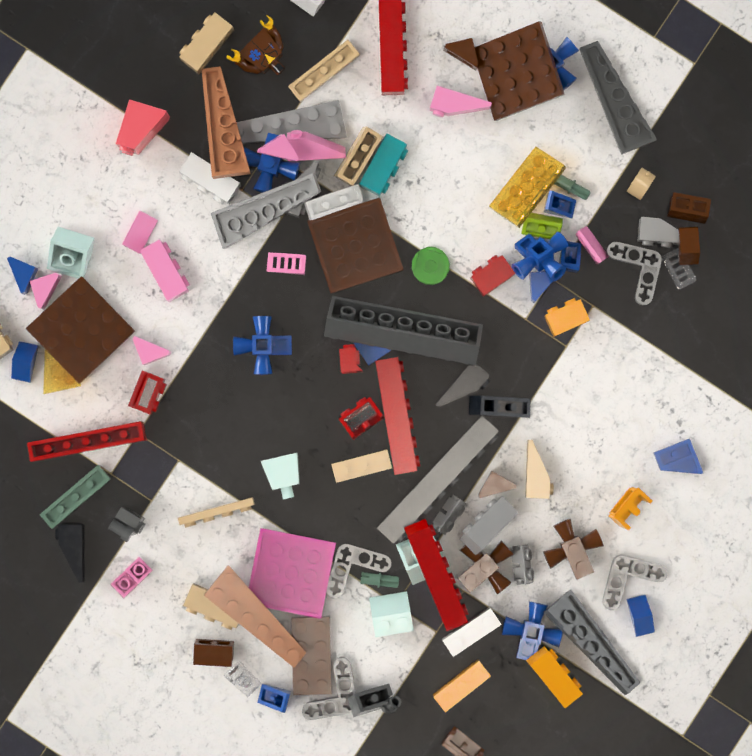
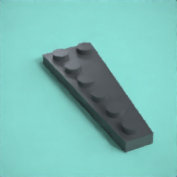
[579,41,657,155]
[544,590,640,695]

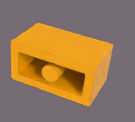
[544,298,590,337]

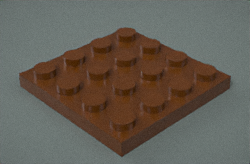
[475,21,565,121]
[307,197,403,294]
[25,276,135,384]

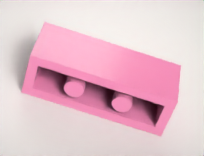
[140,239,190,302]

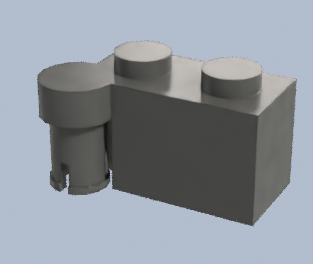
[108,507,146,542]
[348,684,401,717]

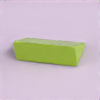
[521,212,563,239]

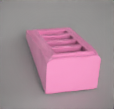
[267,252,306,275]

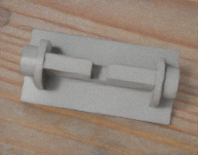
[433,495,466,535]
[511,544,534,585]

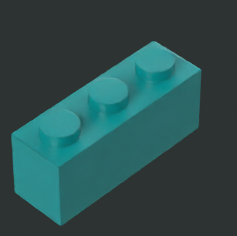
[359,133,408,197]

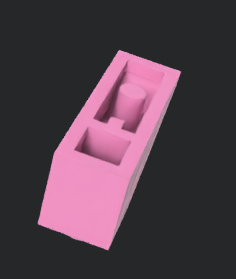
[430,86,492,117]
[287,130,346,161]

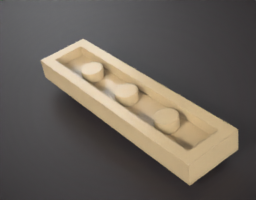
[288,40,360,102]
[178,497,255,528]

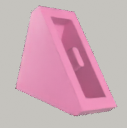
[257,134,299,161]
[30,273,62,310]
[133,336,171,365]

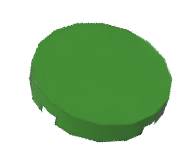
[412,247,450,285]

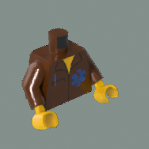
[227,15,285,76]

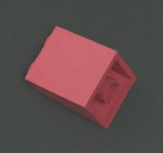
[116,99,170,156]

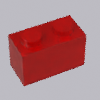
[470,255,515,297]

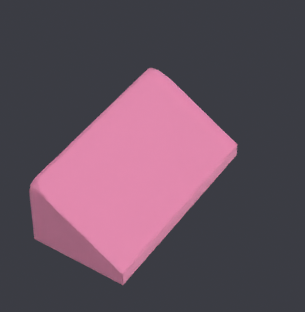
[122,211,158,254]
[576,226,608,264]

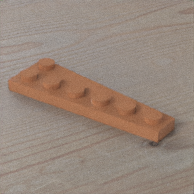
[202,66,251,179]
[204,565,306,668]

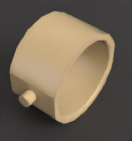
[626,168,656,200]

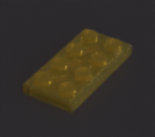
[489,146,566,228]

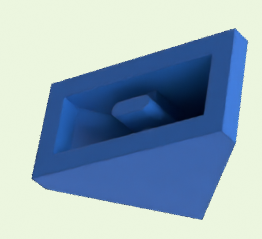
[543,190,576,218]
[559,241,582,273]
[7,257,38,295]
[529,271,553,303]
[11,341,39,383]
[354,343,391,366]
[626,595,655,637]
[257,684,291,713]

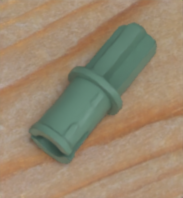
[553,173,590,200]
[360,572,399,588]

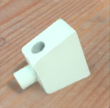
[261,453,300,499]

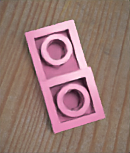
[110,557,152,599]

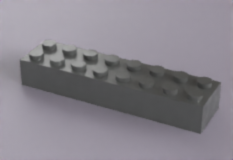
[324,296,483,365]

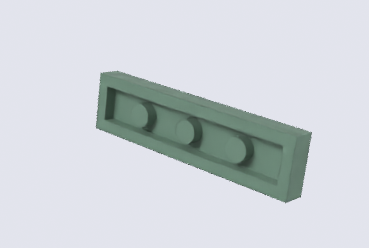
[40,465,111,529]

